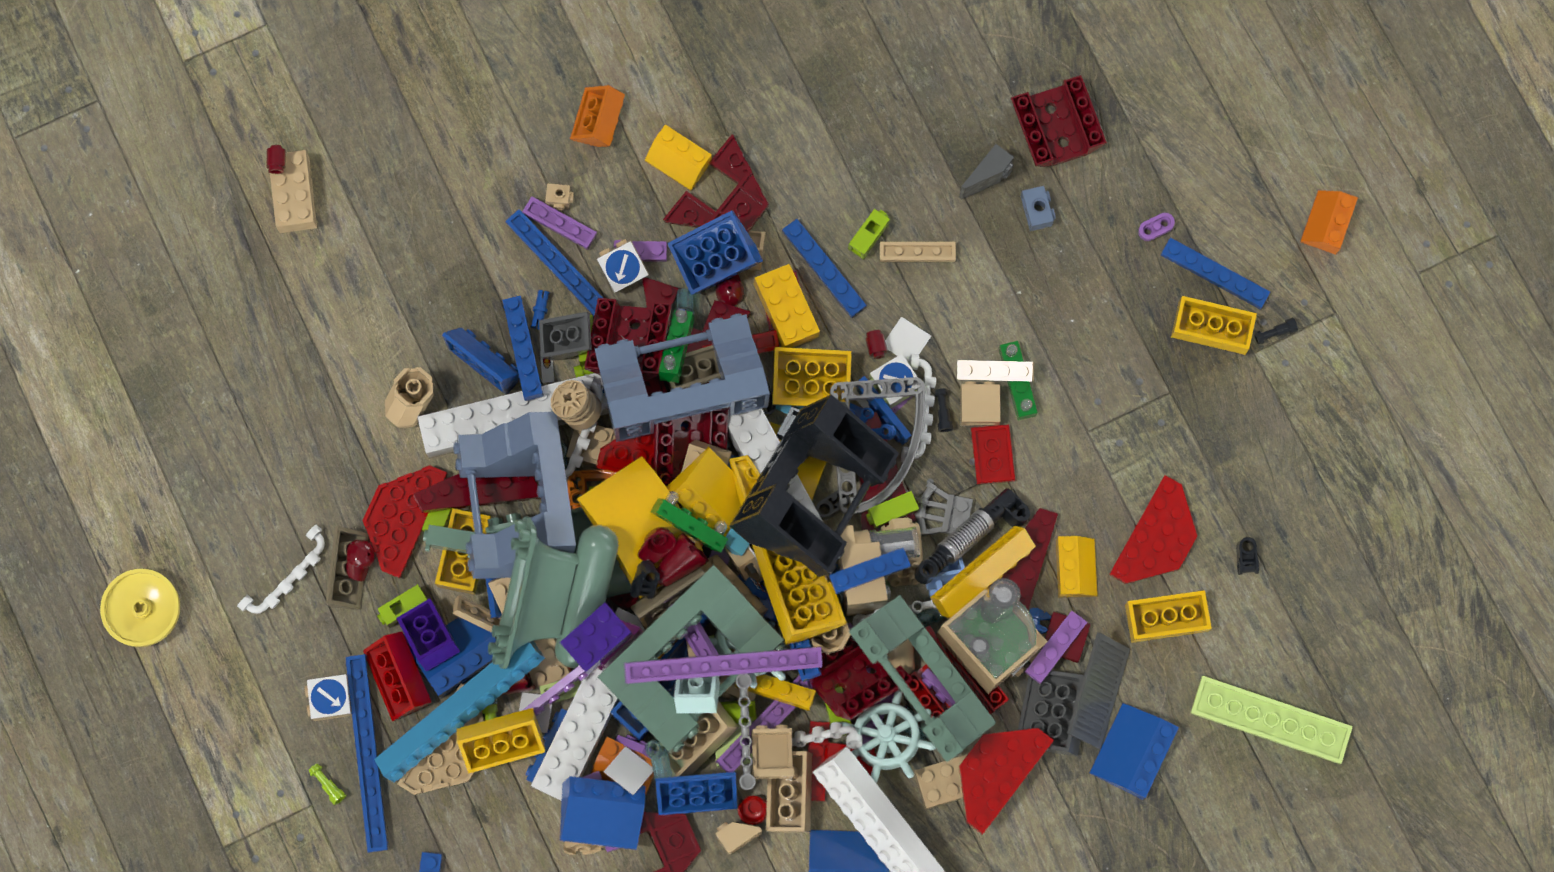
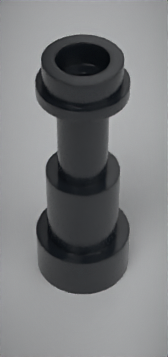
[1254,317,1298,344]
[934,388,954,432]

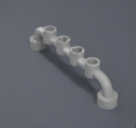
[736,674,755,790]

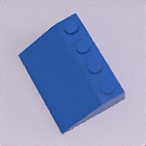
[667,210,763,295]
[442,327,520,395]
[410,617,496,698]
[1089,703,1179,800]
[655,772,737,815]
[560,776,645,850]
[809,830,889,872]

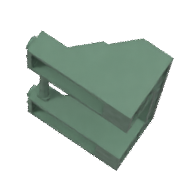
[598,565,785,754]
[849,595,996,762]

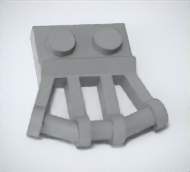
[915,482,973,536]

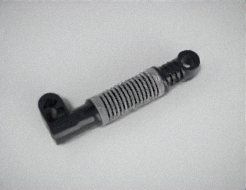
[914,488,1030,584]

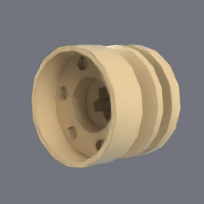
[551,380,602,430]

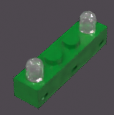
[659,308,694,383]
[998,341,1038,420]
[651,491,728,553]

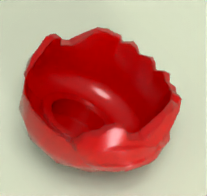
[738,796,767,826]

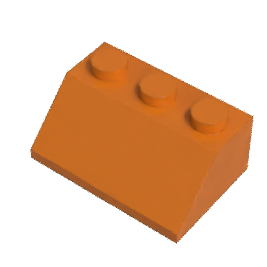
[570,85,625,147]
[1300,190,1358,255]
[591,737,661,796]

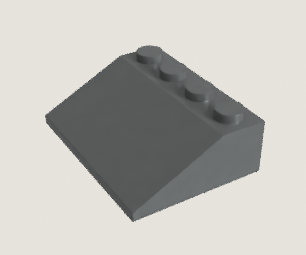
[1018,670,1084,756]

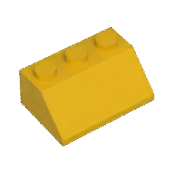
[645,124,712,191]
[1056,536,1097,598]

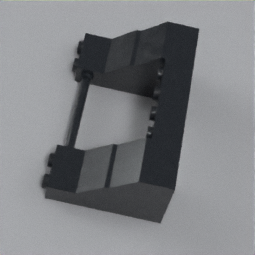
[729,394,899,577]

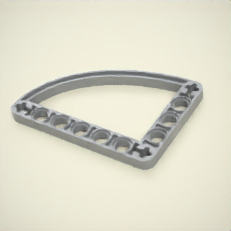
[830,377,925,514]

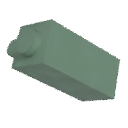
[423,525,475,558]

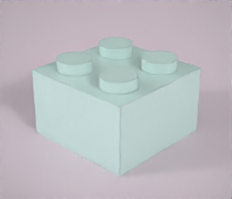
[674,676,720,713]

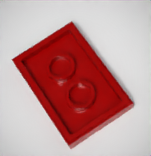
[971,424,1015,485]

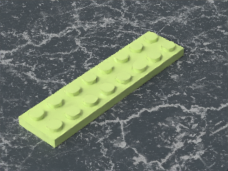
[1190,676,1353,764]

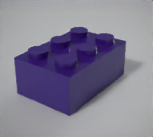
[396,598,460,672]
[559,603,633,675]

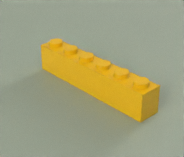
[930,526,1036,618]

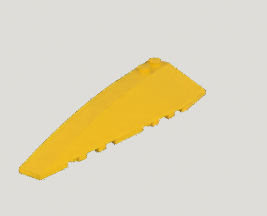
[729,455,846,644]

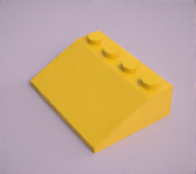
[772,347,852,406]
[666,447,741,537]

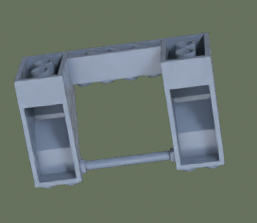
[595,314,770,442]
[453,412,576,579]

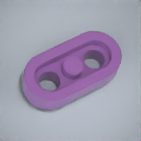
[1138,213,1175,241]

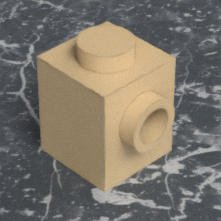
[545,183,574,211]

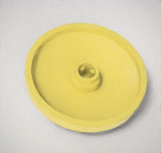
[100,569,180,647]

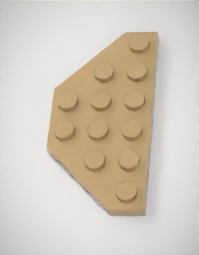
[397,684,484,795]

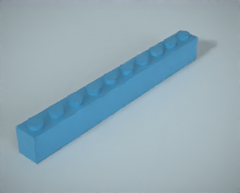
[374,641,545,782]

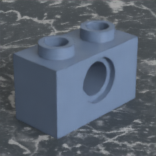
[1020,186,1055,231]

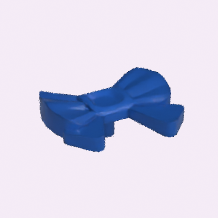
[1029,608,1051,634]

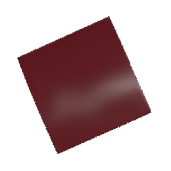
[1041,612,1090,663]

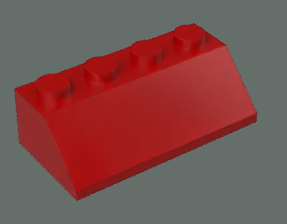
[363,631,432,721]

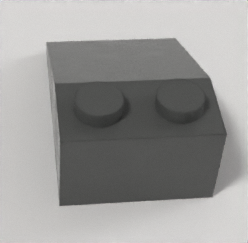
[959,144,1014,200]
[539,312,591,361]

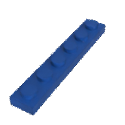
[782,219,866,318]
[1161,238,1270,309]
[502,295,544,401]

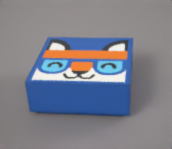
[745,577,769,600]

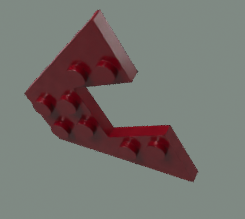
[663,134,769,232]
[642,277,750,353]
[639,811,701,872]

